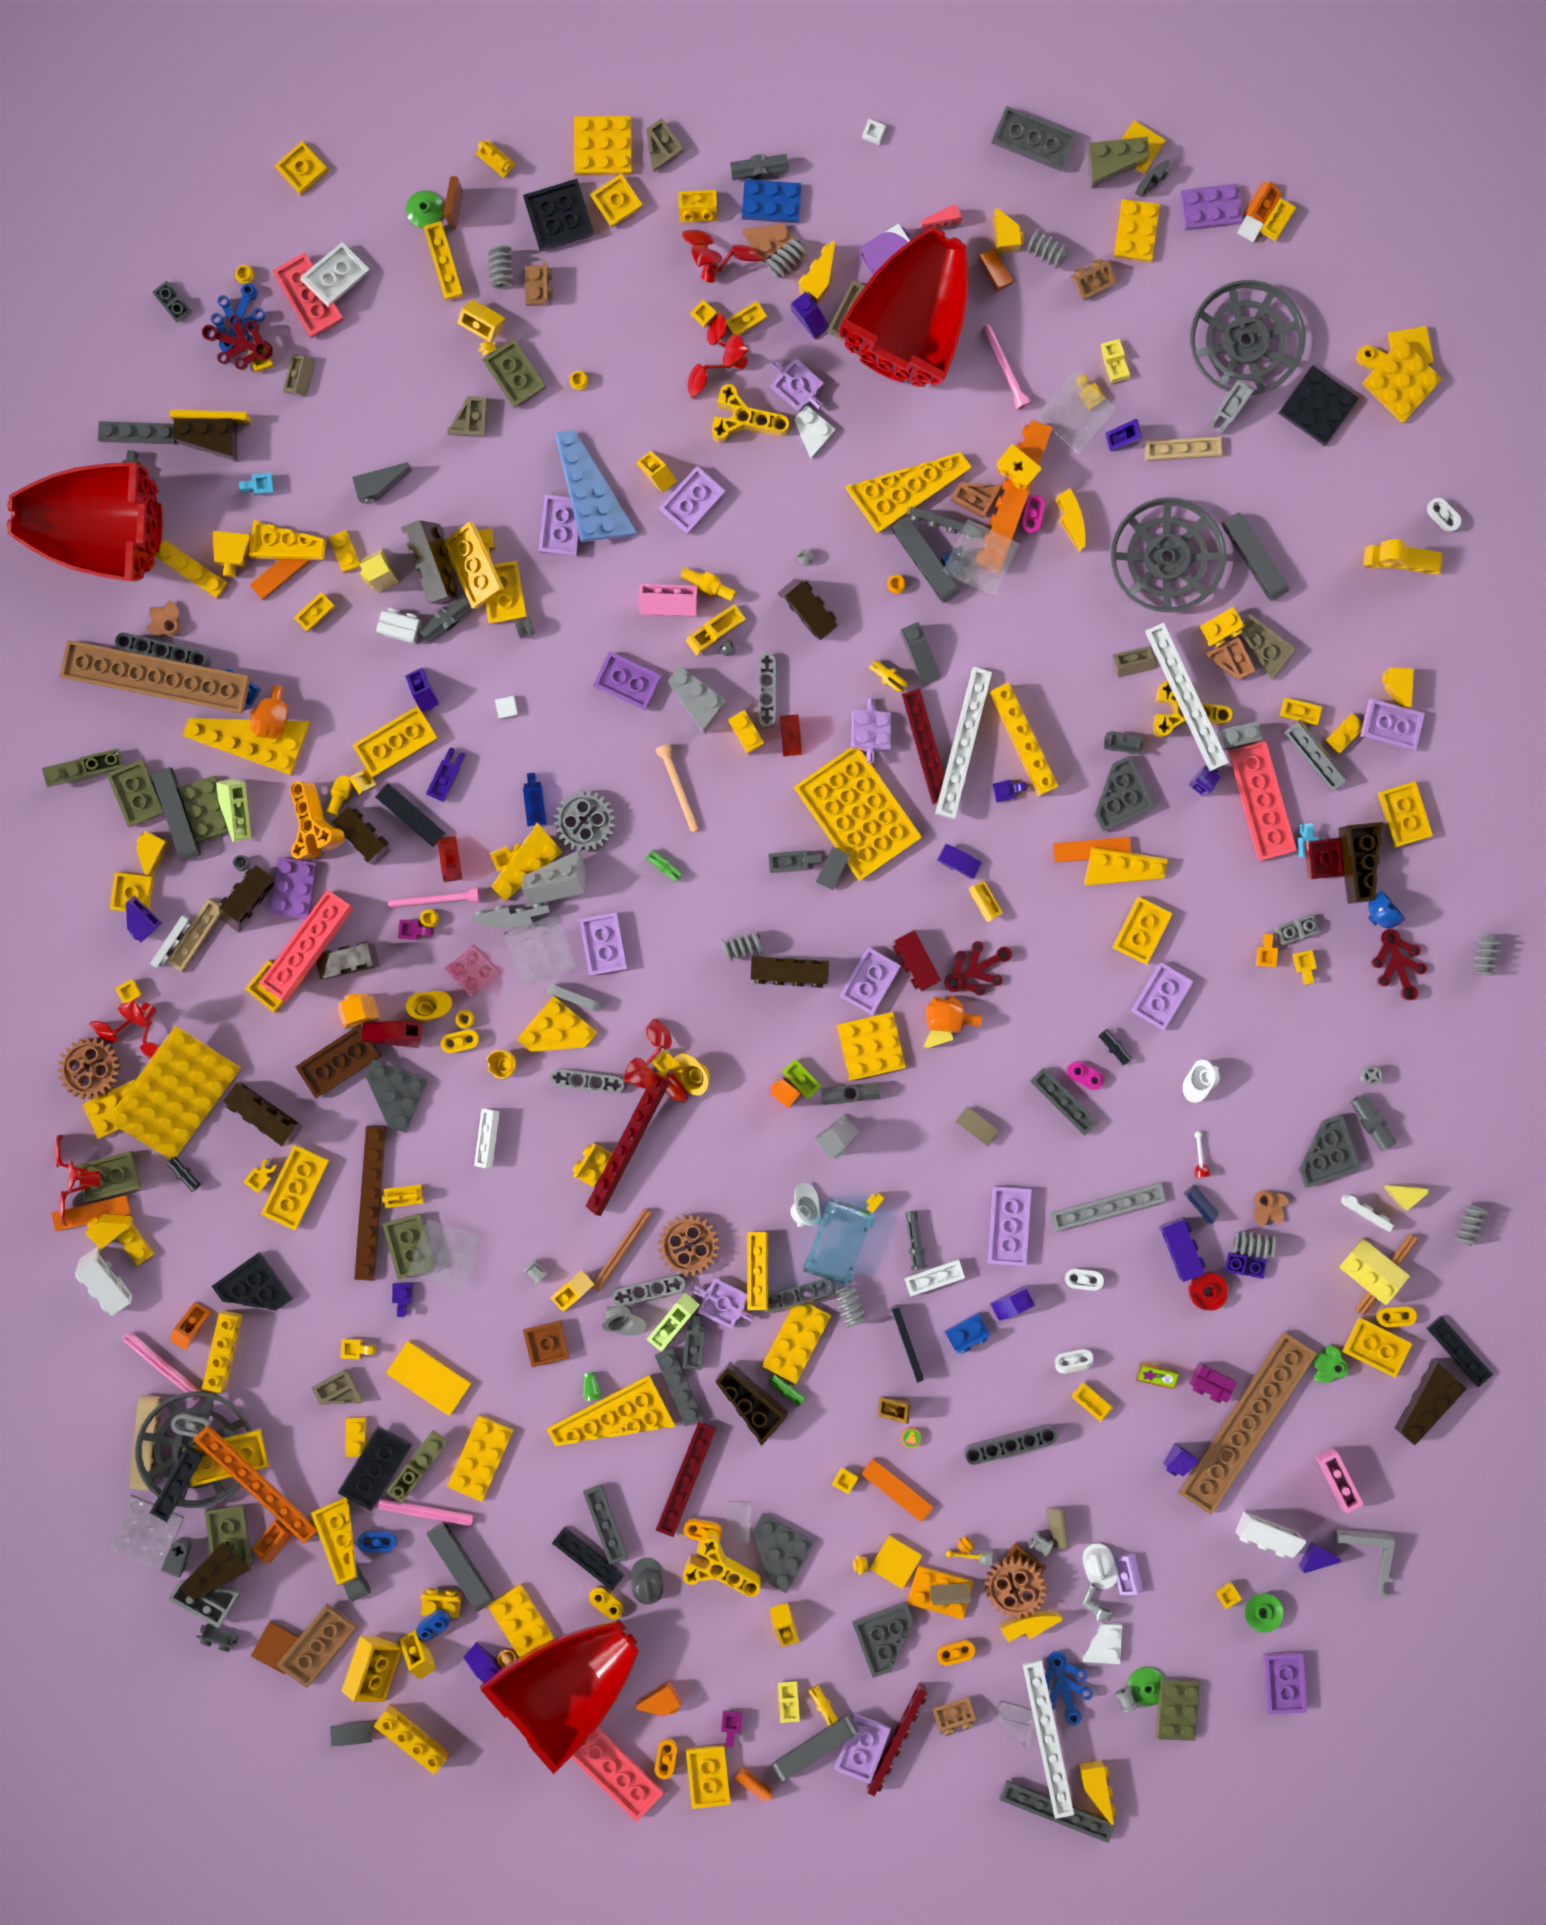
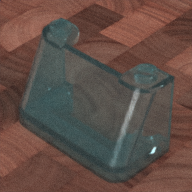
[803,1196,875,1285]

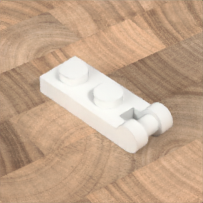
[1341,1195,1394,1232]

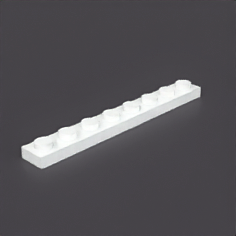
[1145,623,1229,771]
[935,667,992,819]
[1022,1659,1074,1819]

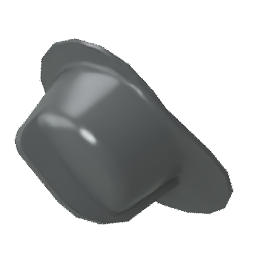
[631,1558,663,1605]

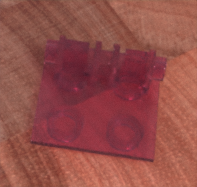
[445,945,498,997]

